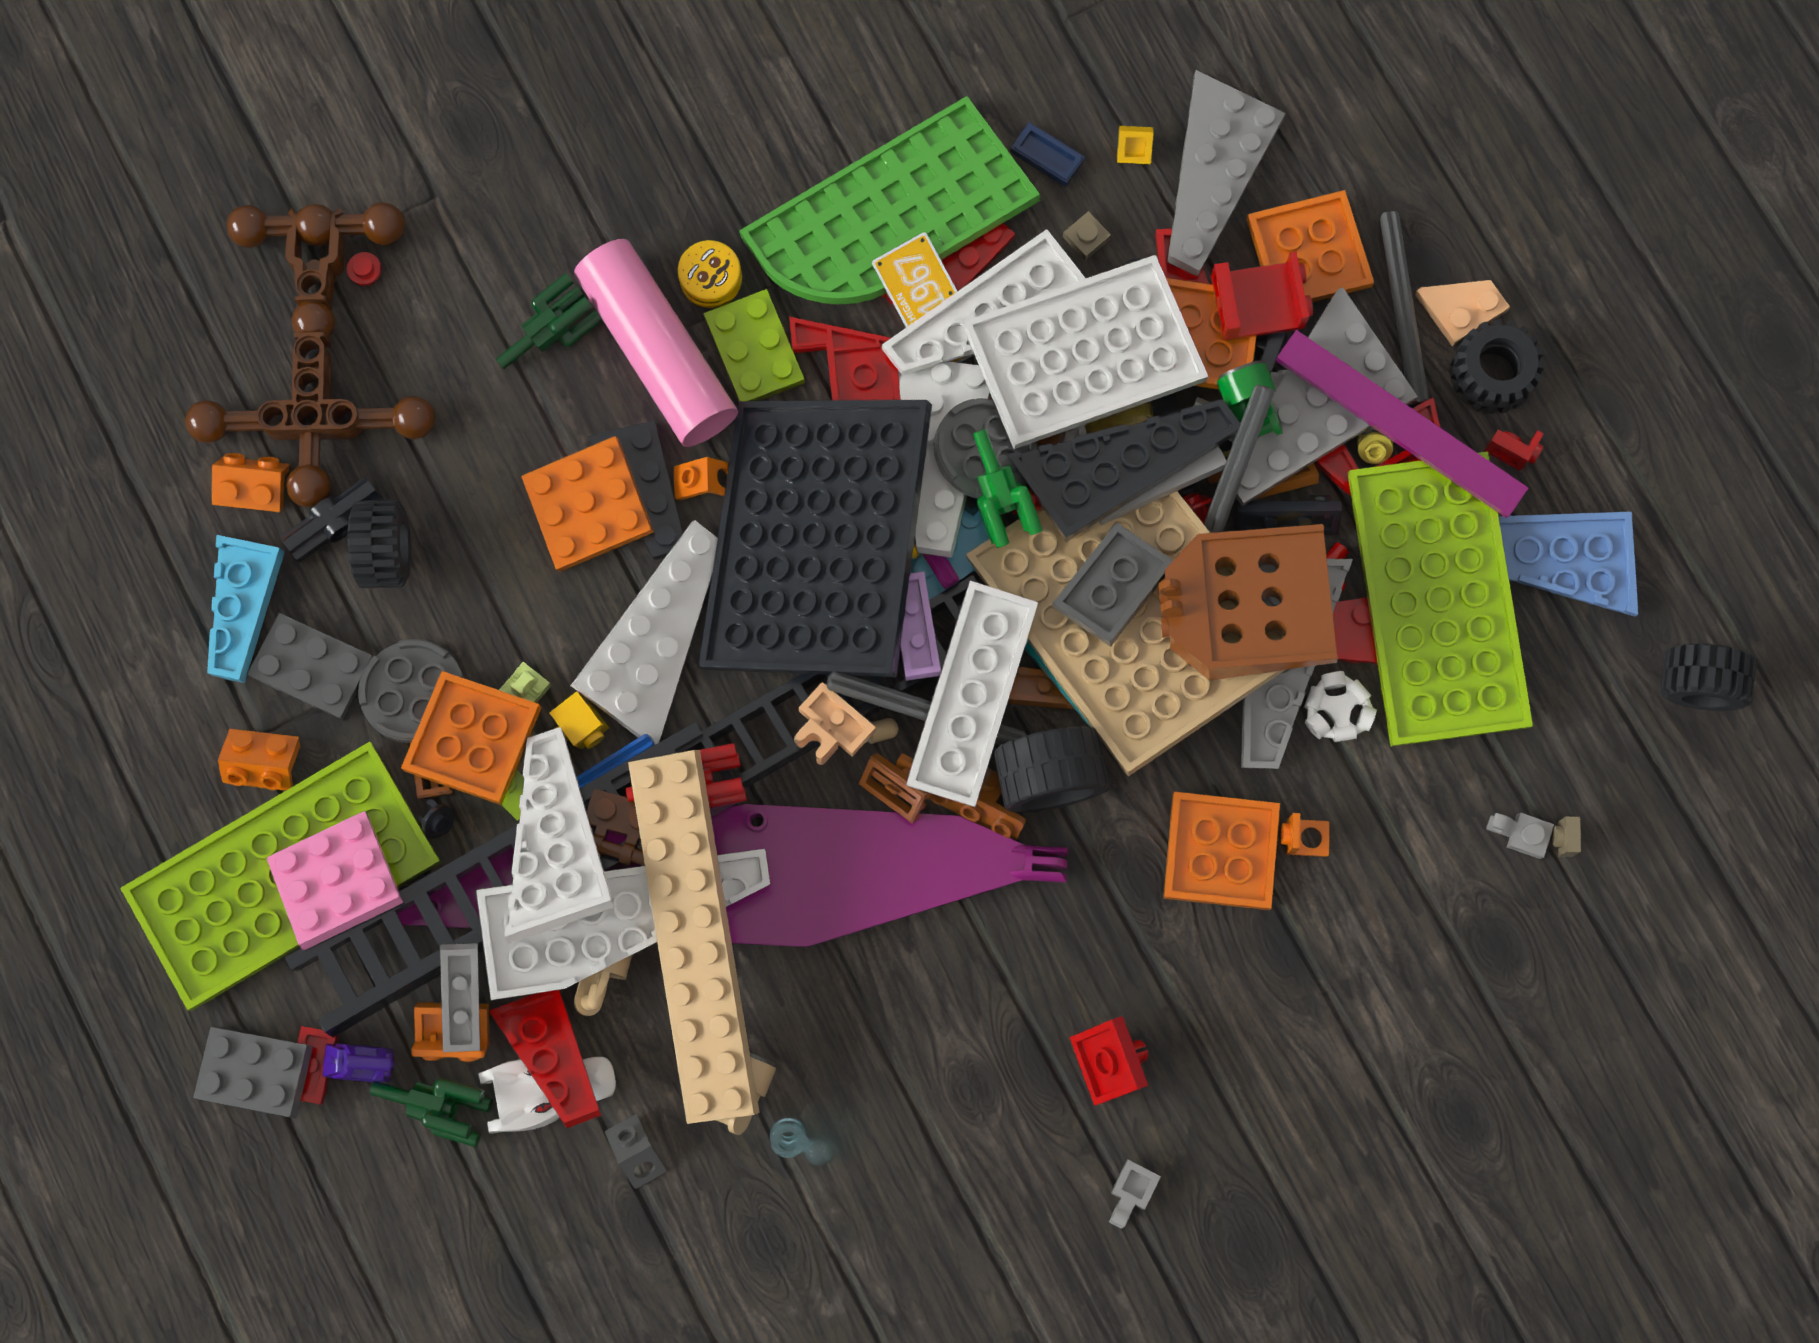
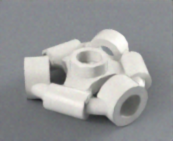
[1304,671,1377,742]

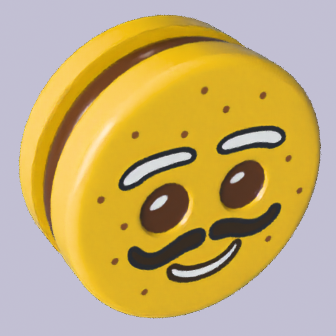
[678,240,742,308]

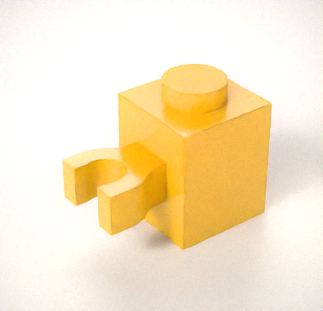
[550,691,610,749]

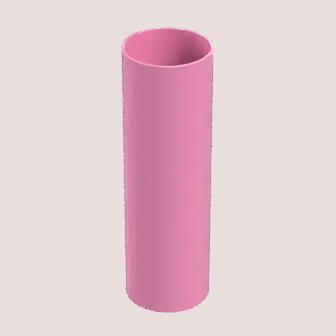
[574,239,738,447]

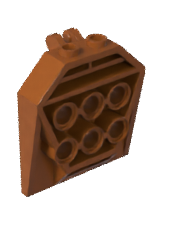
[1158,524,1338,680]

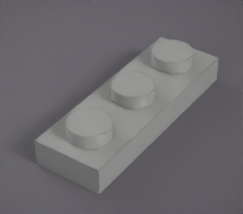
[440,943,480,1052]

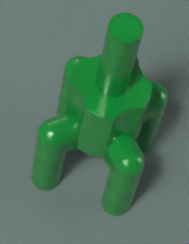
[973,429,1043,548]

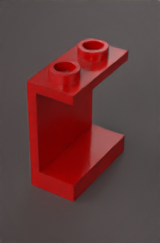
[1211,252,1313,341]

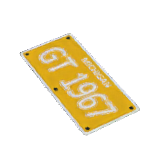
[872,232,974,363]

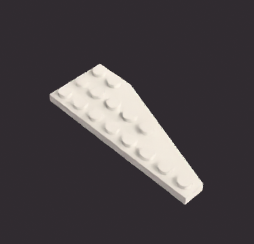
[476,849,770,1000]

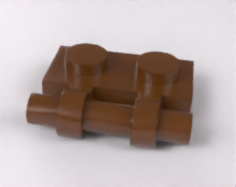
[587,789,645,866]

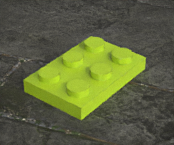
[704,289,805,401]

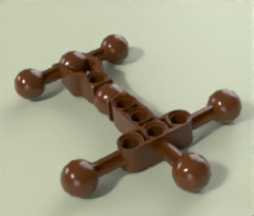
[185,202,436,508]

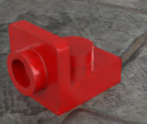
[1484,430,1544,471]

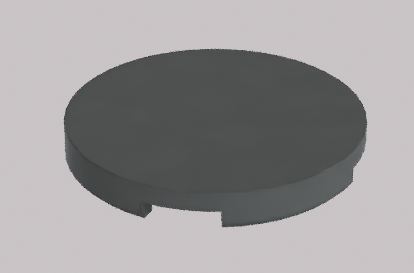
[933,398,1037,499]
[358,639,464,743]

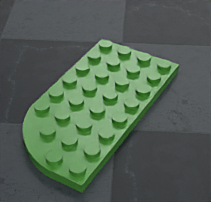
[739,96,1040,304]

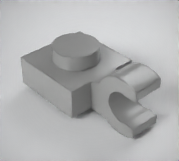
[1486,813,1554,859]
[1109,1160,1161,1229]

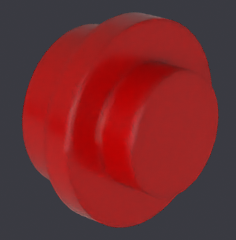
[347,252,381,286]

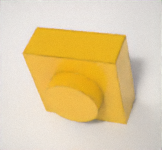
[1117,126,1154,164]

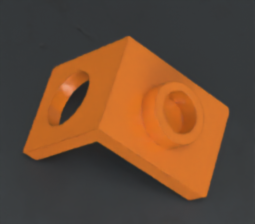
[674,457,729,500]
[1281,813,1329,857]

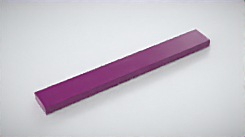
[1275,330,1528,518]

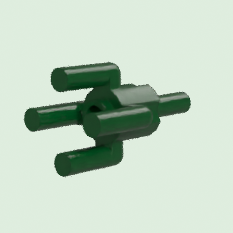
[496,272,603,370]
[370,1078,493,1147]

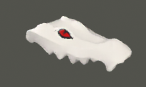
[479,1057,616,1134]

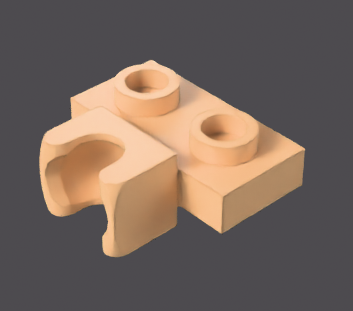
[794,682,876,765]

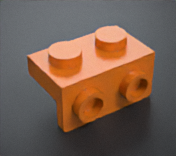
[212,453,290,512]
[218,729,300,791]
[412,1002,490,1062]

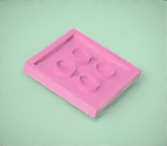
[267,811,403,950]

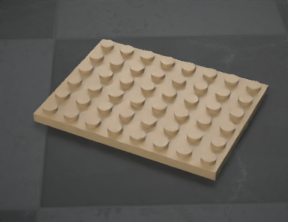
[966,491,1285,776]

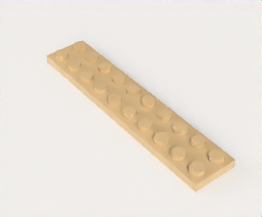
[628,750,759,1124]

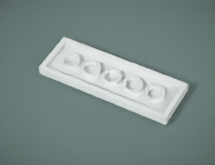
[906,581,1038,807]

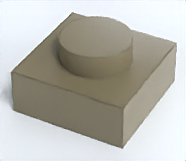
[1063,211,1111,261]
[1552,816,1581,857]

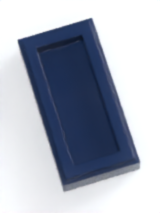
[1010,122,1085,187]

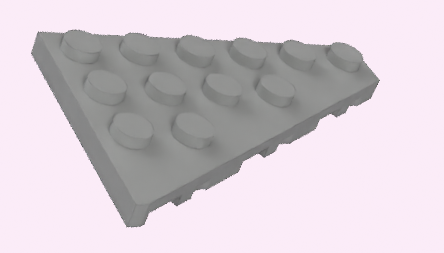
[1236,287,1418,506]

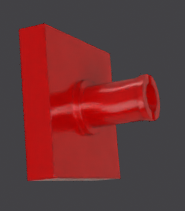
[1069,1016,1148,1106]

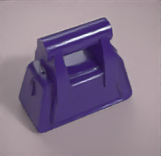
[322,1043,395,1082]

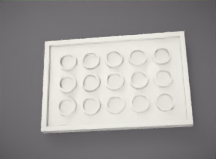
[963,255,1208,449]

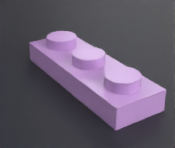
[900,572,941,681]

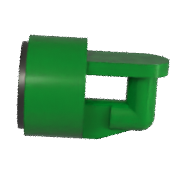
[1217,360,1283,437]

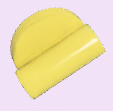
[1357,432,1394,464]

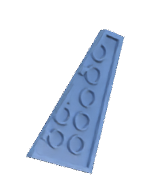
[1499,512,1638,617]

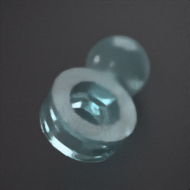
[770,1118,833,1166]

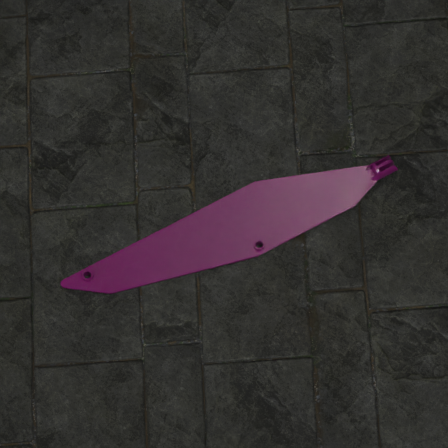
[383,804,1068,947]

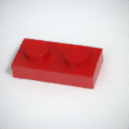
[298,1026,339,1105]

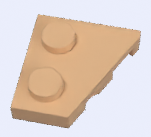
[1415,280,1510,347]

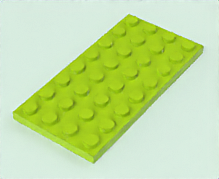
[1348,452,1533,747]
[120,742,441,1012]

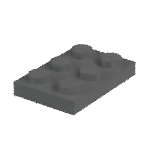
[1053,522,1173,647]
[247,613,373,720]
[193,1027,313,1118]

